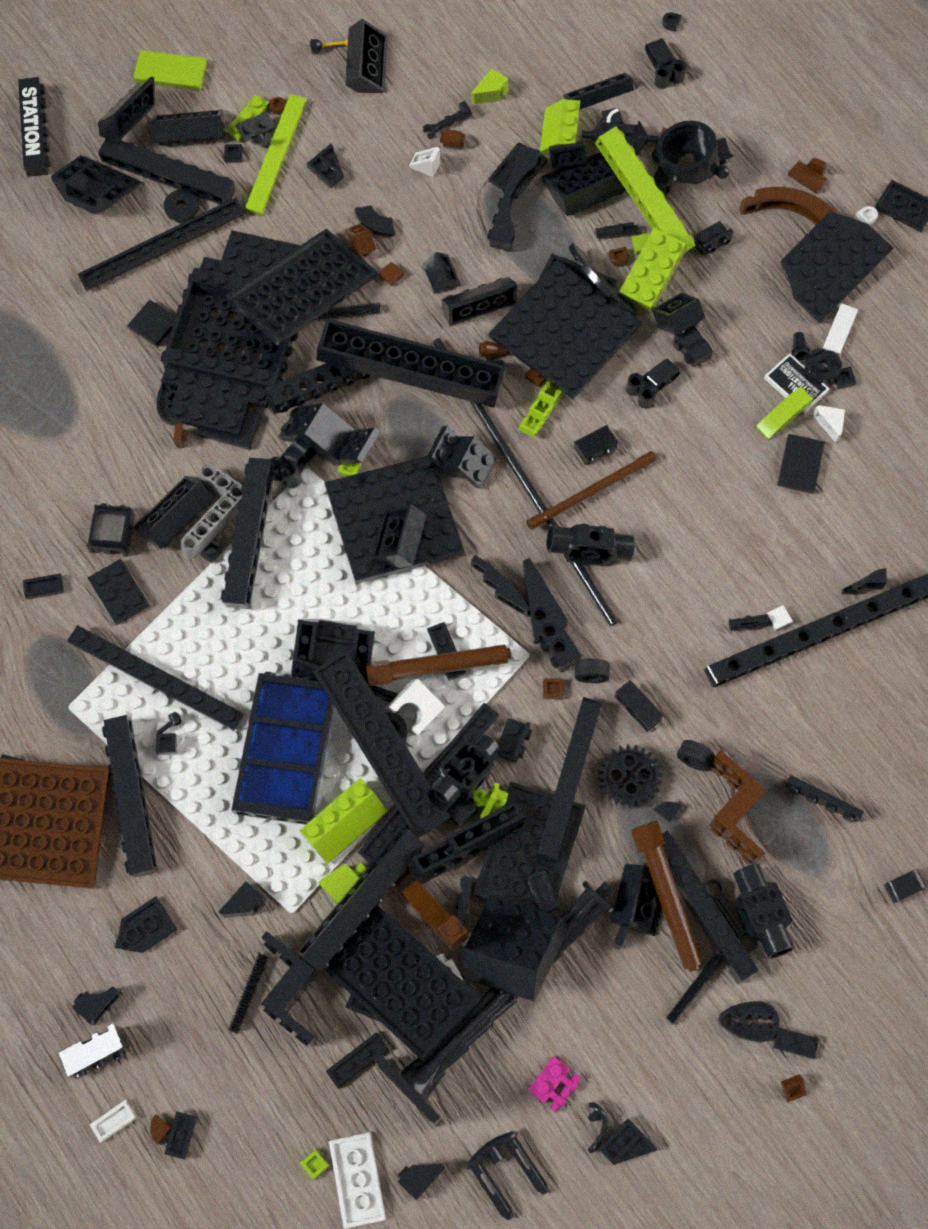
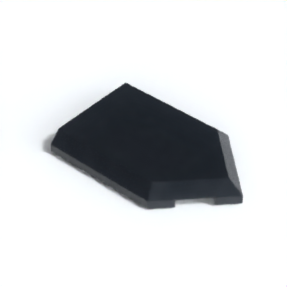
[114,896,178,953]

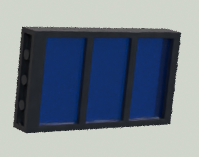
[231,671,334,825]

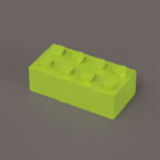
[619,228,687,312]

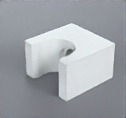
[385,679,445,735]

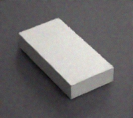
[89,1100,137,1143]

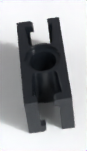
[614,680,663,732]

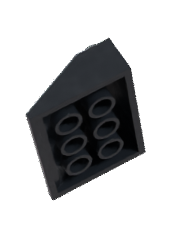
[541,152,626,216]

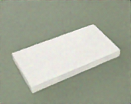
[329,1132,386,1229]

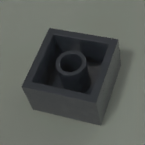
[651,292,705,335]

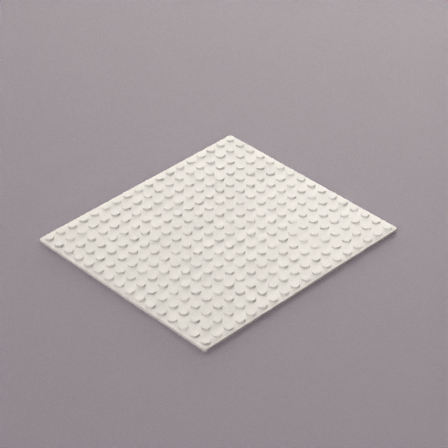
[69,468,529,914]

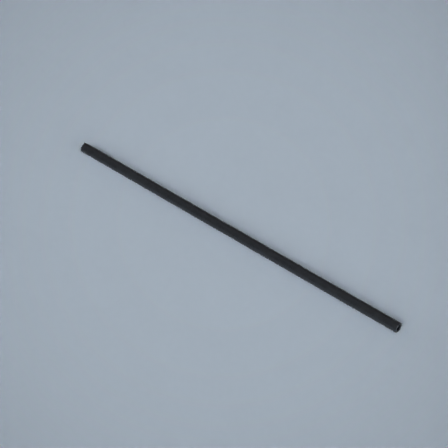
[433,338,618,627]

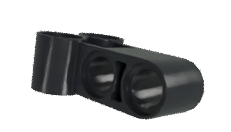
[645,38,687,89]
[626,358,681,409]
[270,439,317,488]

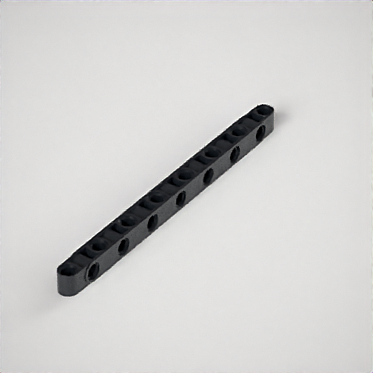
[704,573,928,687]

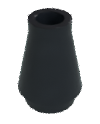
[792,332,810,360]

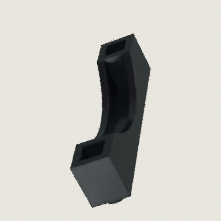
[487,146,541,252]

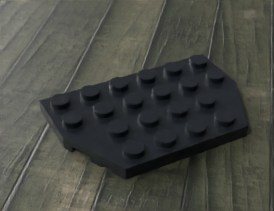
[780,211,894,323]

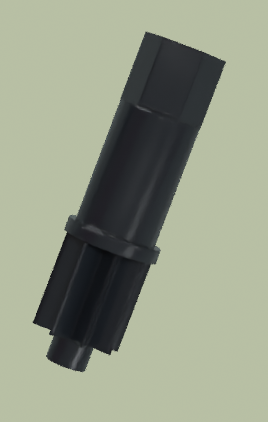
[595,222,638,238]

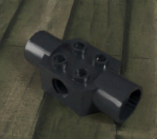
[546,523,635,566]
[426,735,500,811]
[733,864,795,959]

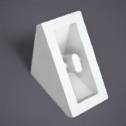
[409,147,440,177]
[813,405,845,443]

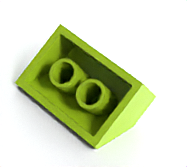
[540,99,580,155]

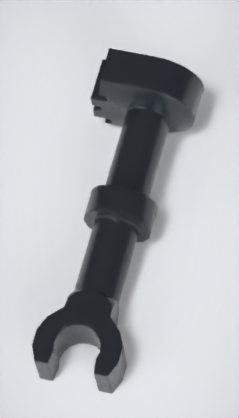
[423,100,472,139]

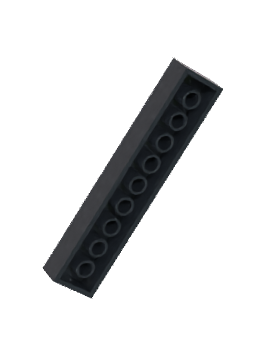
[316,318,505,408]

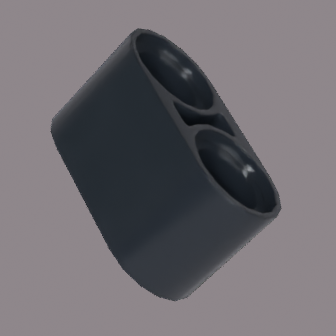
[884,868,927,903]

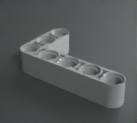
[181,464,243,559]

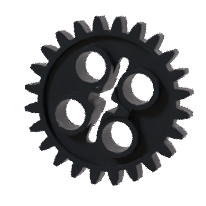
[598,744,662,809]

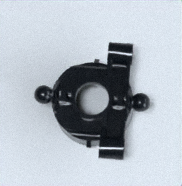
[651,120,730,197]

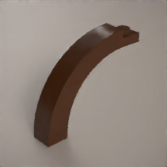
[739,187,838,225]

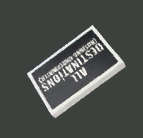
[764,353,830,414]

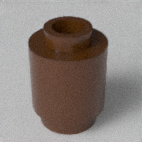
[440,129,465,149]

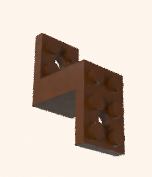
[709,750,766,865]

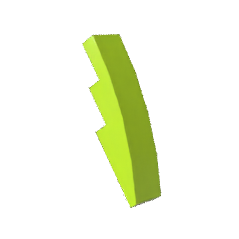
[518,381,564,438]

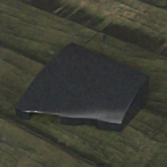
[842,568,887,595]

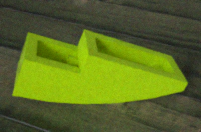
[756,386,813,440]

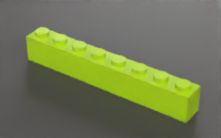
[595,126,695,255]

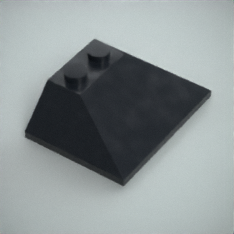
[51,155,140,215]
[291,619,375,683]

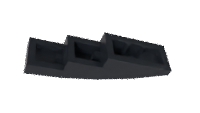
[471,555,529,617]

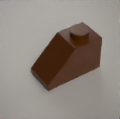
[345,223,376,256]

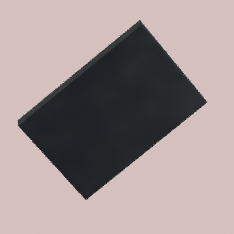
[489,142,547,199]
[875,180,928,232]
[197,412,261,450]
[777,434,825,494]

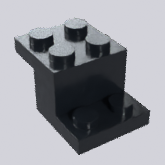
[427,426,497,488]

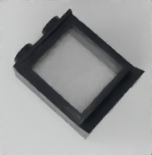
[86,503,135,557]

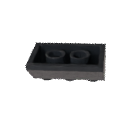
[371,504,427,568]
[611,864,662,936]

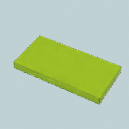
[133,50,207,90]

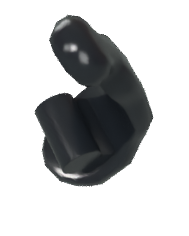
[588,1102,608,1153]

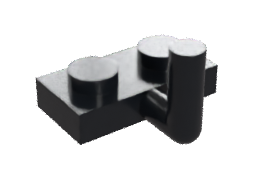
[236,112,275,148]

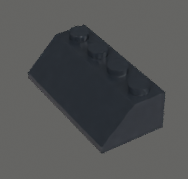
[345,19,387,93]
[98,76,155,144]
[151,109,224,145]
[442,277,517,326]
[133,476,214,549]

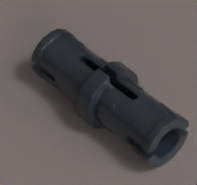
[728,614,769,631]

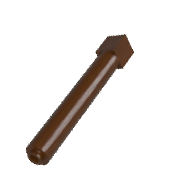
[366,644,511,686]
[631,820,703,972]

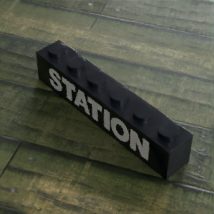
[18,77,51,177]

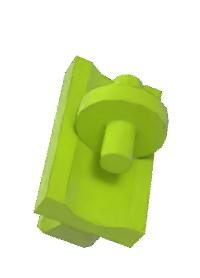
[473,782,508,818]

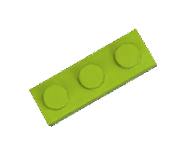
[225,94,269,143]

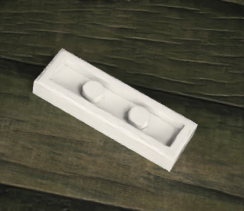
[823,303,858,356]

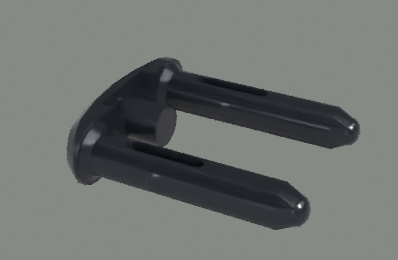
[467,1131,548,1220]

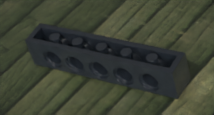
[265,363,370,415]

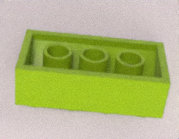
[299,778,388,865]

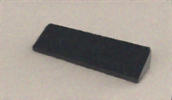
[563,73,634,110]

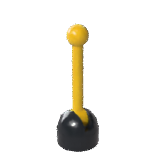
[310,39,348,53]

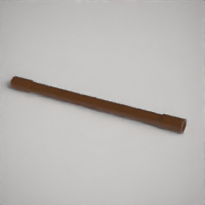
[526,451,657,530]

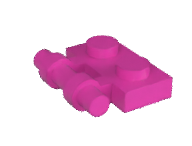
[528,1056,581,1113]

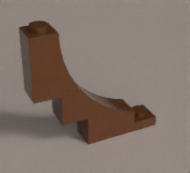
[395,870,468,952]

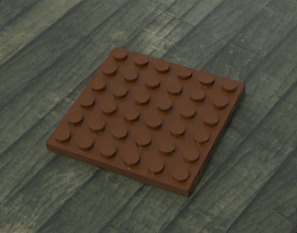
[0,758,110,889]

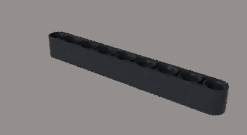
[536,697,602,863]

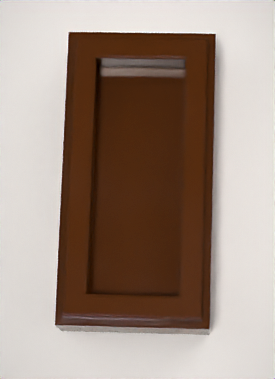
[788,160,827,194]

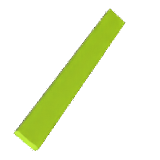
[245,94,307,216]

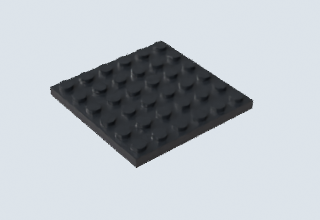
[488,260,642,400]
[324,456,465,584]

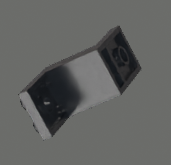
[278,403,380,465]
[261,931,318,1047]

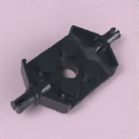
[582,118,659,155]

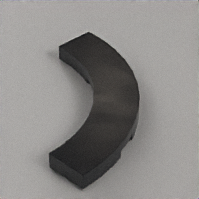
[569,243,638,317]

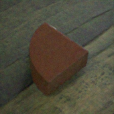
[150,1114,172,1145]

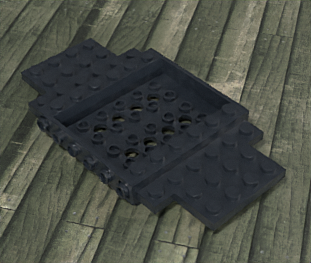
[161,230,300,437]

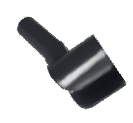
[156,712,181,734]

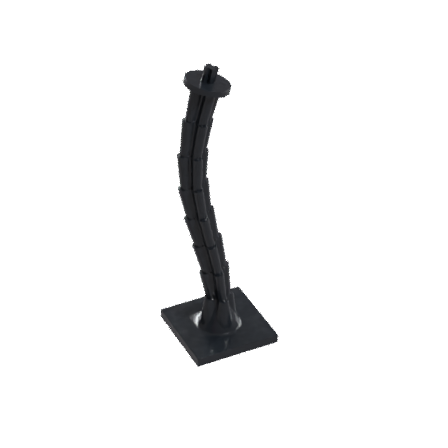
[373,880,615,1127]

